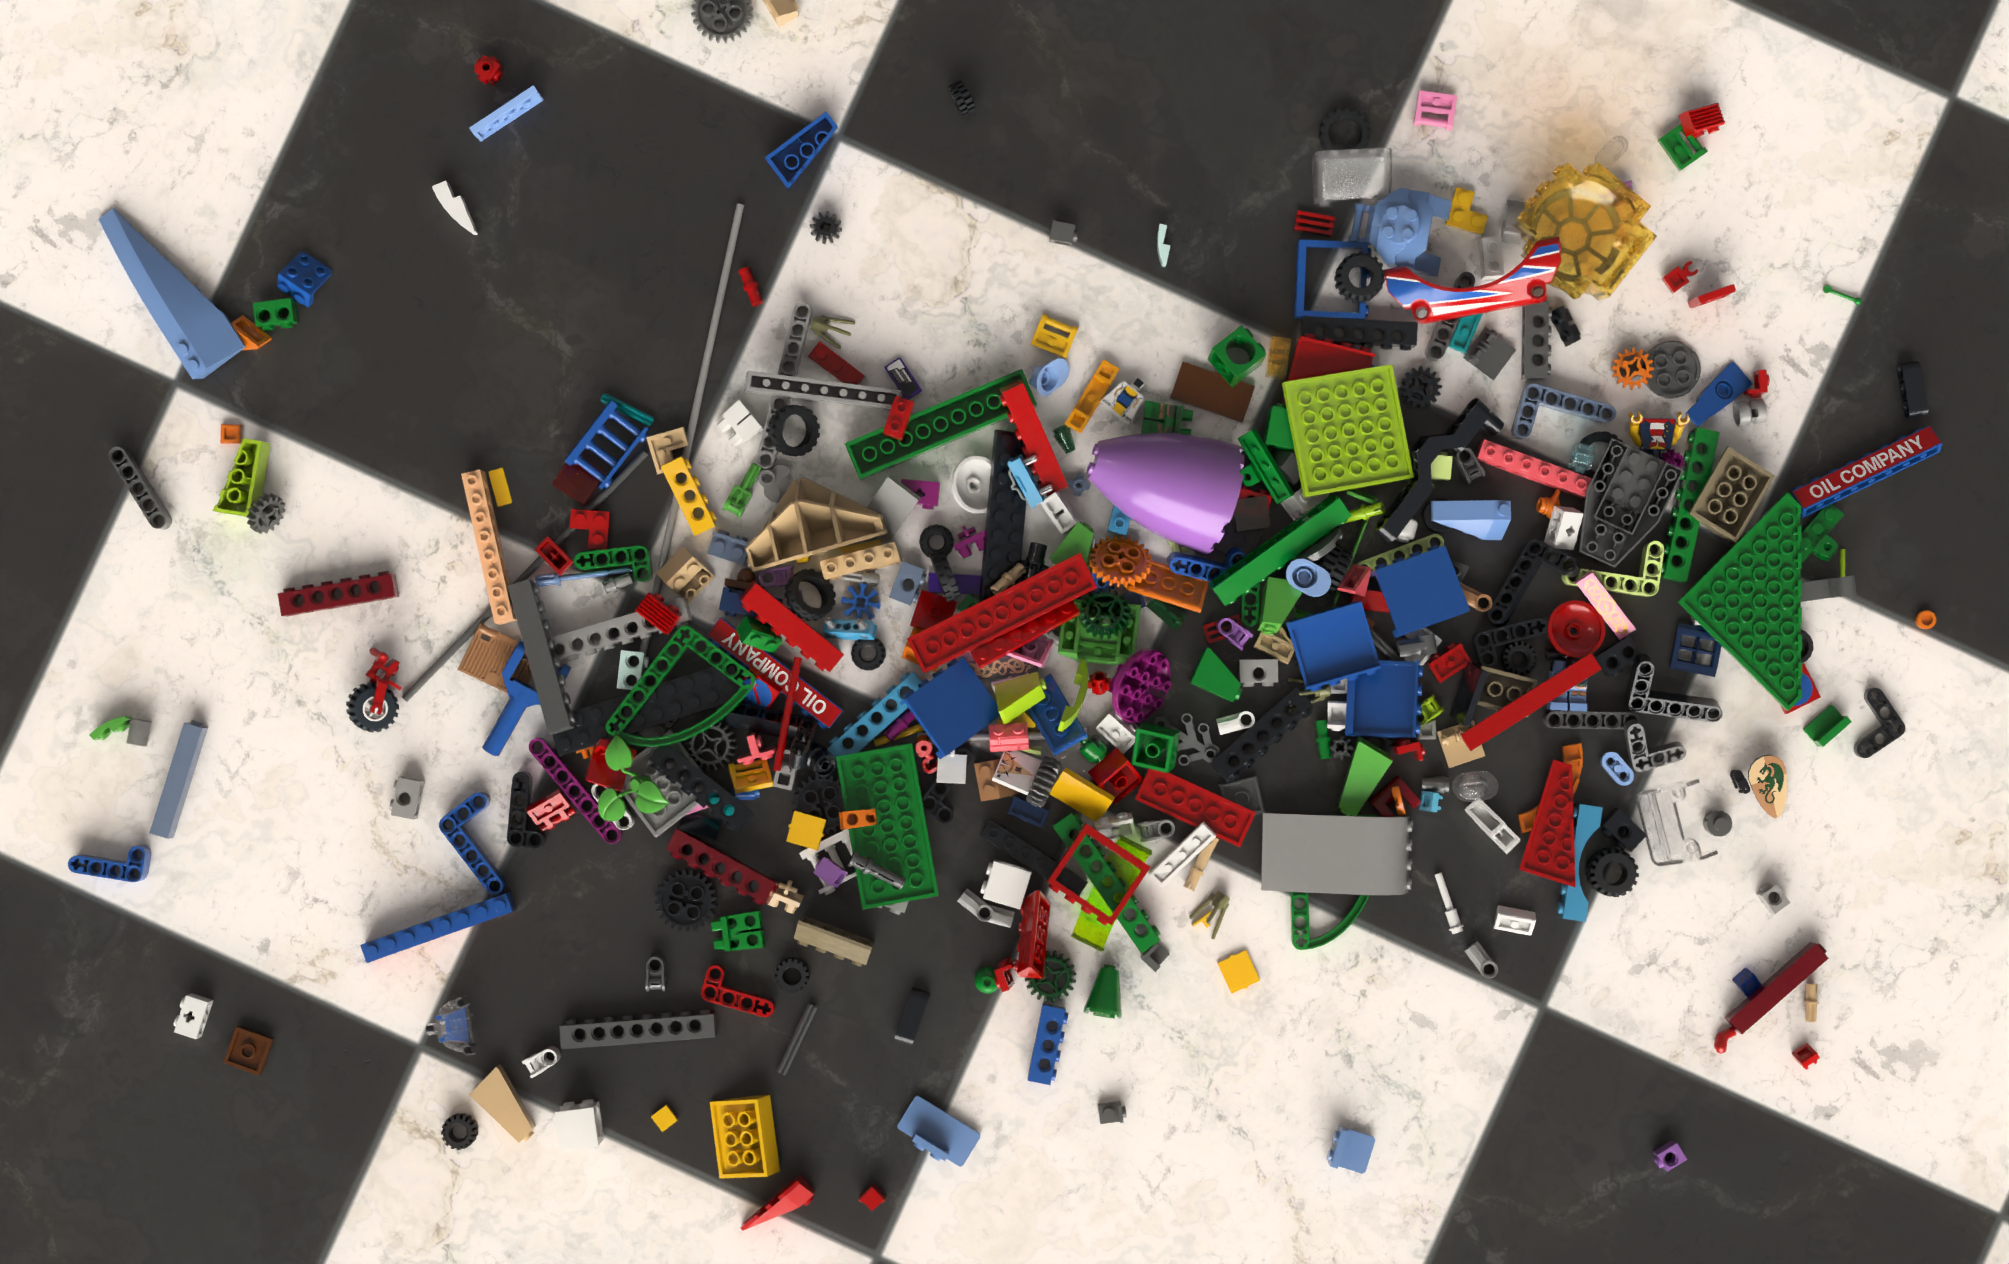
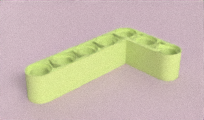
[1562,541,1664,597]

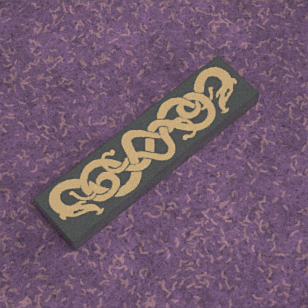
[967,657,1039,679]

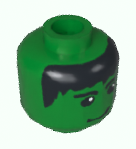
[1079,735,1107,763]

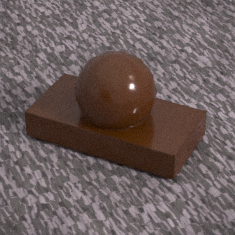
[724,568,764,591]

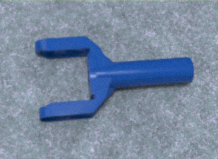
[482,640,572,756]

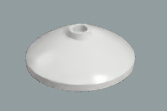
[951,456,992,514]

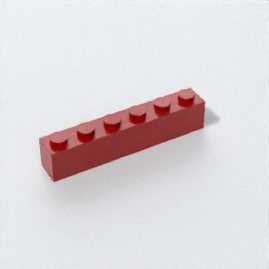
[999,380,1068,496]
[739,580,844,672]

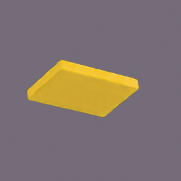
[1050,767,1115,821]

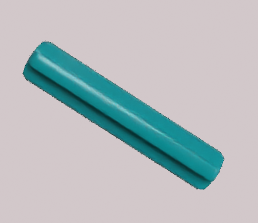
[600,393,654,426]

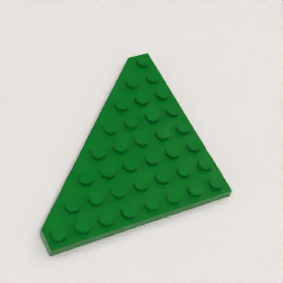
[1677,492,1802,711]

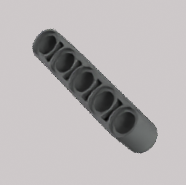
[1425,272,1475,362]
[108,447,172,530]
[1542,711,1641,730]

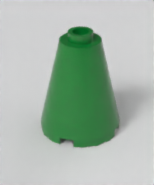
[1083,964,1122,1019]

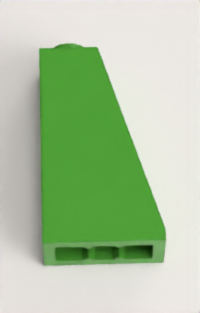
[1338,736,1393,816]

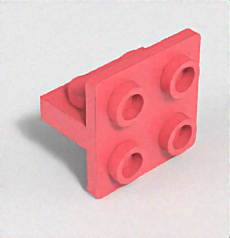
[737,732,777,765]

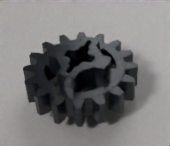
[1399,366,1442,408]

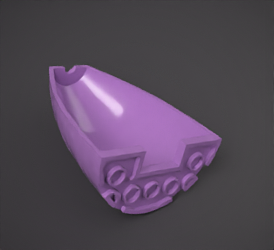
[1087,433,1244,555]

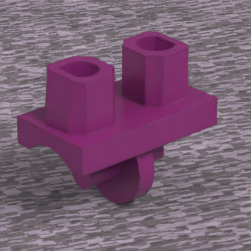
[953,525,985,559]

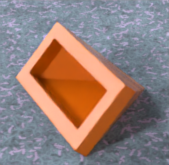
[232,315,272,350]

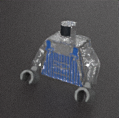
[426,995,476,1056]

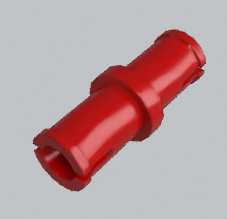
[738,267,763,307]

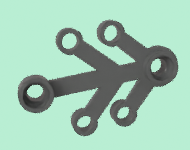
[1153,712,1220,766]

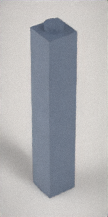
[149,720,208,839]

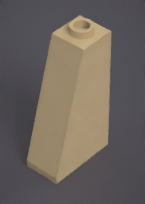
[469,1064,536,1143]

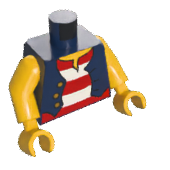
[1628,411,1690,459]

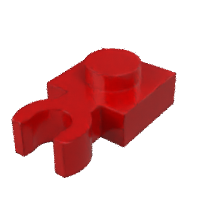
[1661,261,1698,294]

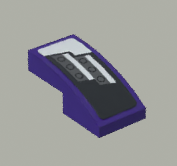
[884,357,922,400]

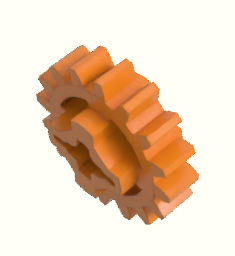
[1611,348,1654,390]

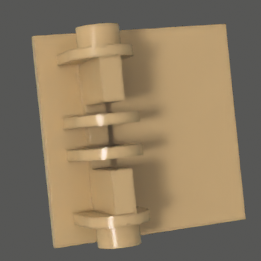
[1437,720,1485,768]

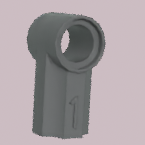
[1397,634,1437,657]

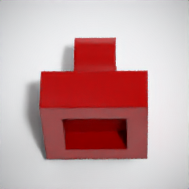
[1791,1043,1820,1070]

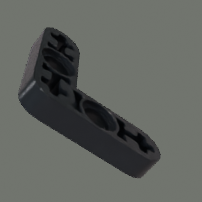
[1854,688,1905,758]

